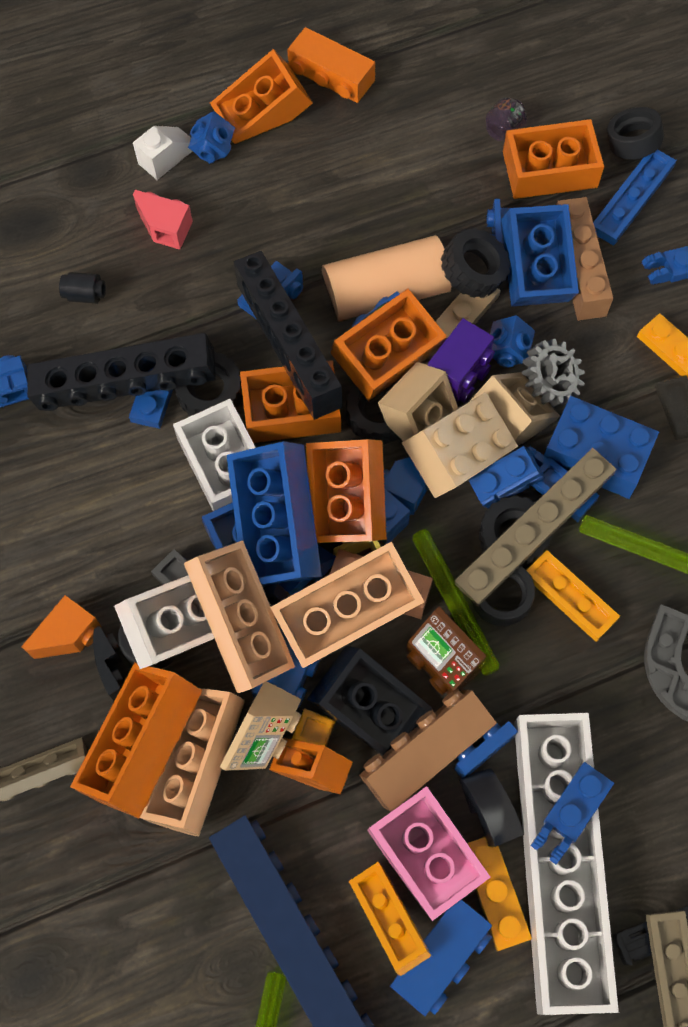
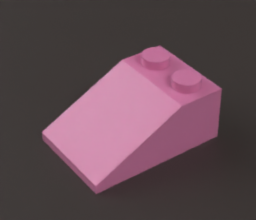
[367,786,490,921]

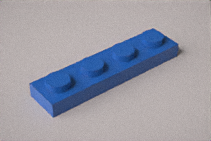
[593,149,677,246]

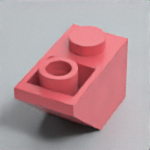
[133,190,193,249]

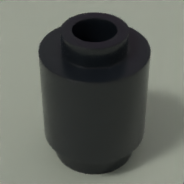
[59,272,106,304]

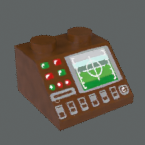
[407,607,487,695]

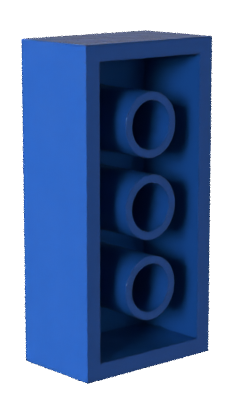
[227,441,322,587]

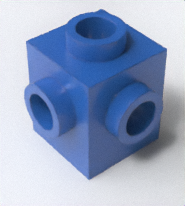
[188,111,235,164]
[490,315,535,367]

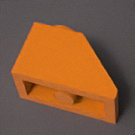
[21,595,102,659]
[269,738,353,794]

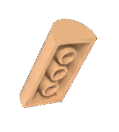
[322,235,451,322]
[184,540,295,693]
[270,541,424,668]
[140,688,245,836]

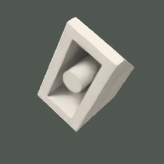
[133,126,193,180]

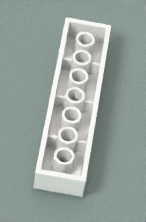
[514,713,619,1015]

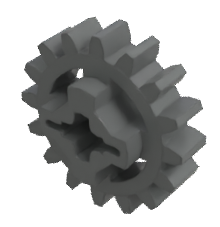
[522,339,585,407]

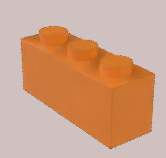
[287,27,375,103]

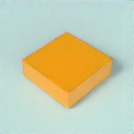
[291,708,336,746]

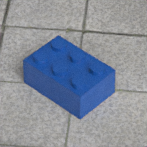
[501,204,579,307]
[544,396,659,499]

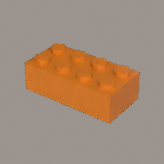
[70,662,202,818]

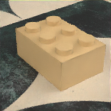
[402,392,518,498]

